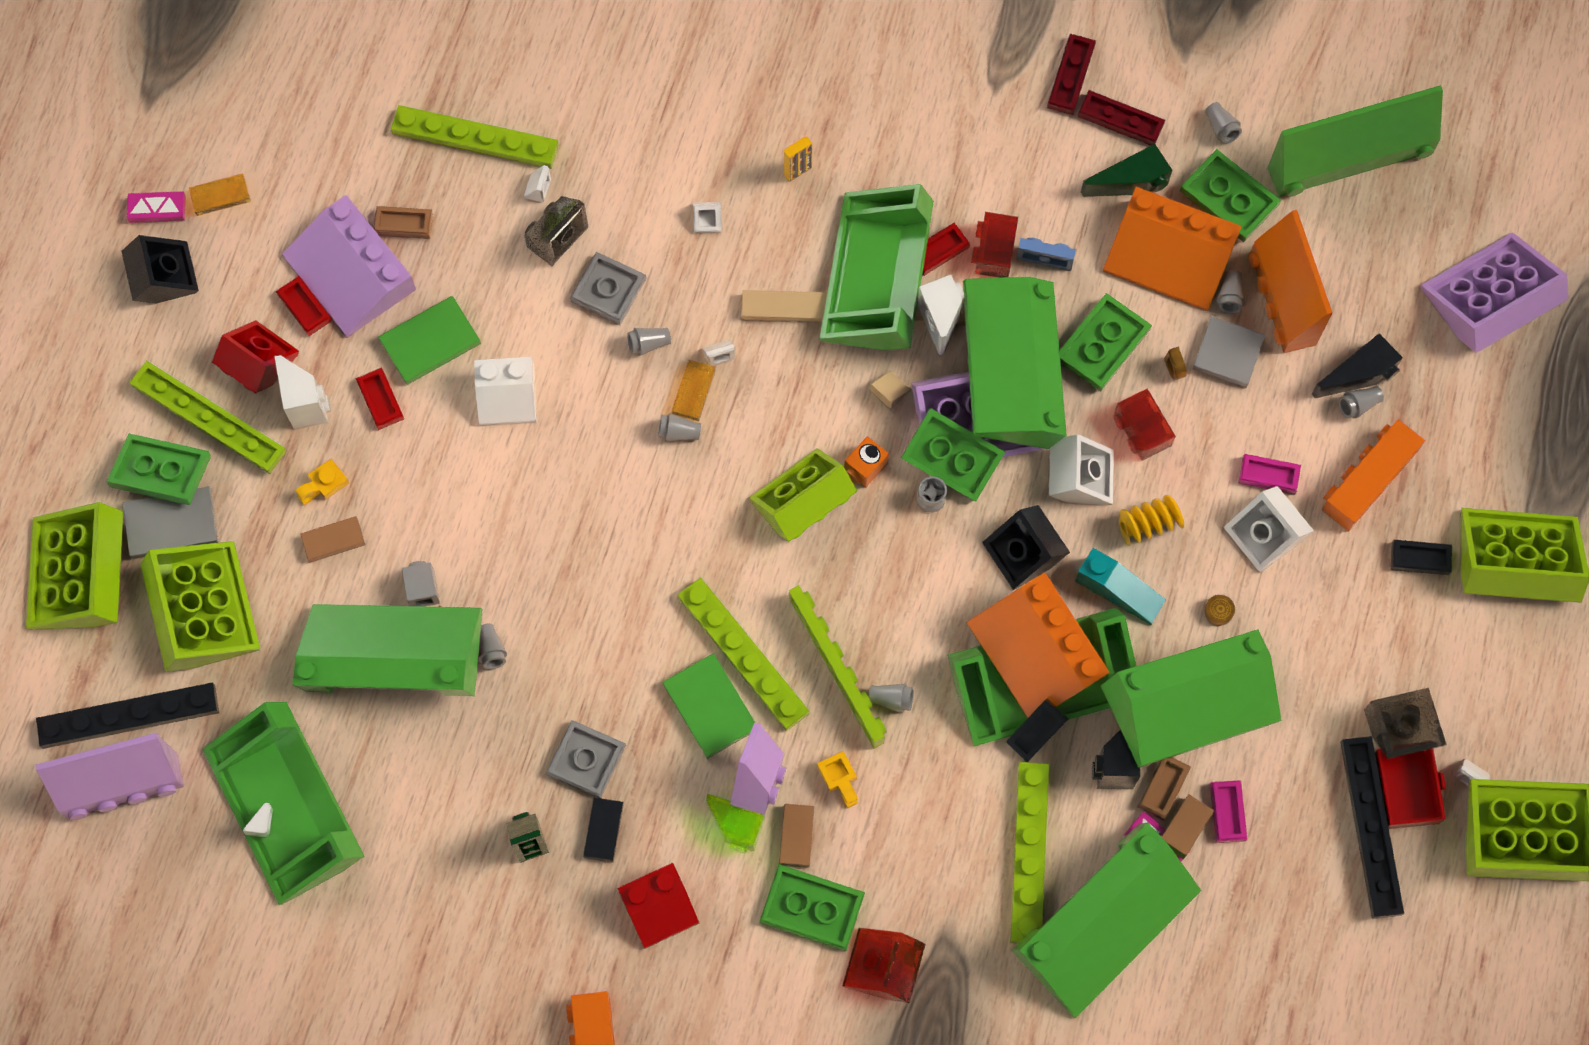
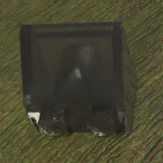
[524,196,589,266]
[1364,688,1447,759]

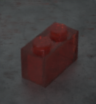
[971,212,1018,278]
[1113,388,1176,461]

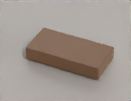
[373,206,433,239]
[300,516,365,563]
[1137,757,1191,821]
[1162,794,1214,860]
[779,804,814,867]

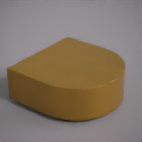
[1164,346,1187,380]

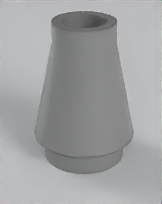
[1205,102,1242,144]
[1217,270,1245,314]
[627,328,671,356]
[1339,386,1384,419]
[658,413,701,441]
[478,623,507,669]
[869,683,914,713]

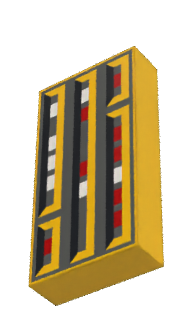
[784,136,812,182]

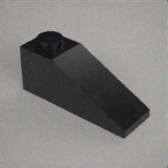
[1312,333,1403,398]

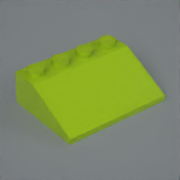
[26,502,123,630]
[1460,508,1589,603]
[140,541,260,672]
[1465,779,1589,881]

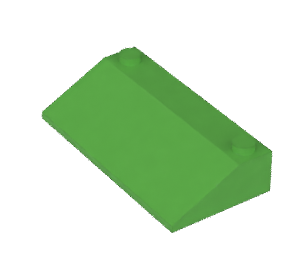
[1267,85,1443,197]
[820,184,934,351]
[963,277,1067,449]
[292,604,483,697]
[947,608,1136,746]
[1101,629,1281,768]
[202,702,364,905]
[1011,822,1202,1018]

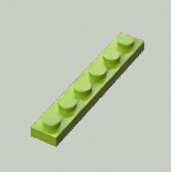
[391,105,559,169]
[129,360,287,474]
[678,577,810,732]
[789,585,887,749]
[1010,762,1049,943]

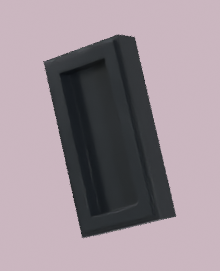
[1391,539,1452,575]
[1006,698,1069,762]
[583,797,624,863]

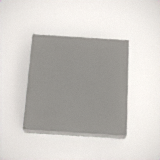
[570,252,647,325]
[1193,316,1265,388]
[546,720,626,798]

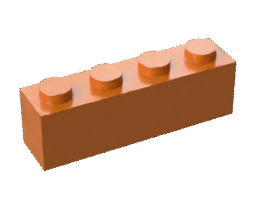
[1322,419,1426,532]
[566,991,615,1045]

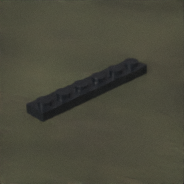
[36,682,219,749]
[1340,736,1405,919]

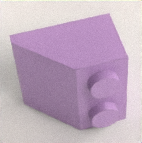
[730,723,787,815]

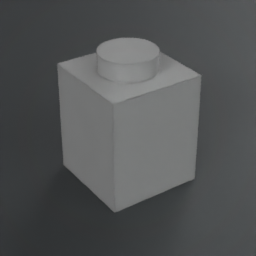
[402,561,440,606]

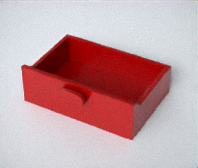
[1375,742,1446,829]

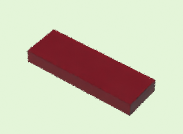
[1047,33,1096,115]
[1078,90,1165,146]

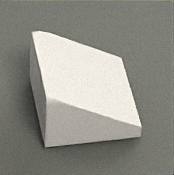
[524,165,551,203]
[693,202,722,233]
[703,340,735,367]
[1454,759,1490,786]
[243,803,273,837]

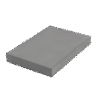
[123,486,218,559]

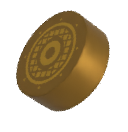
[1204,595,1235,626]

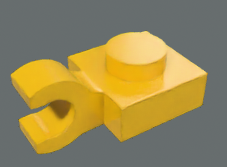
[295,458,349,505]
[817,750,858,808]

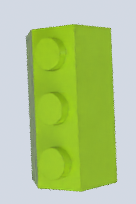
[749,448,857,542]

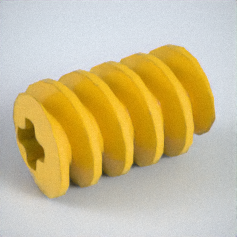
[1119,495,1185,546]

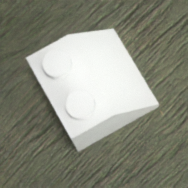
[917,275,965,356]
[274,355,331,429]
[474,357,537,426]
[1049,434,1114,505]
[1224,486,1314,572]

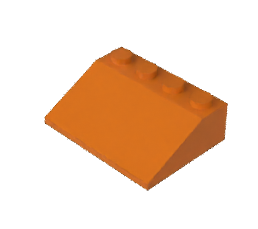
[1103,187,1242,311]
[1248,210,1333,353]
[966,572,1110,718]

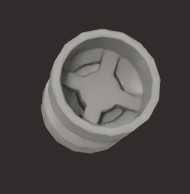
[917,476,947,513]

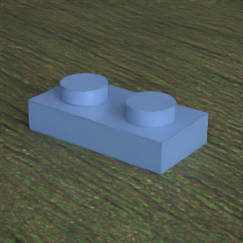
[1016,238,1076,271]

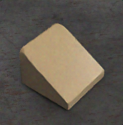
[870,371,911,410]

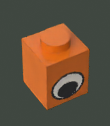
[844,436,889,487]

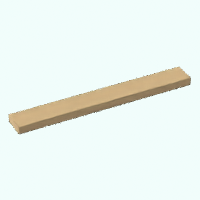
[742,290,966,326]

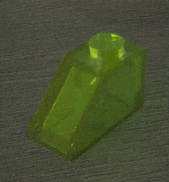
[706,794,765,853]

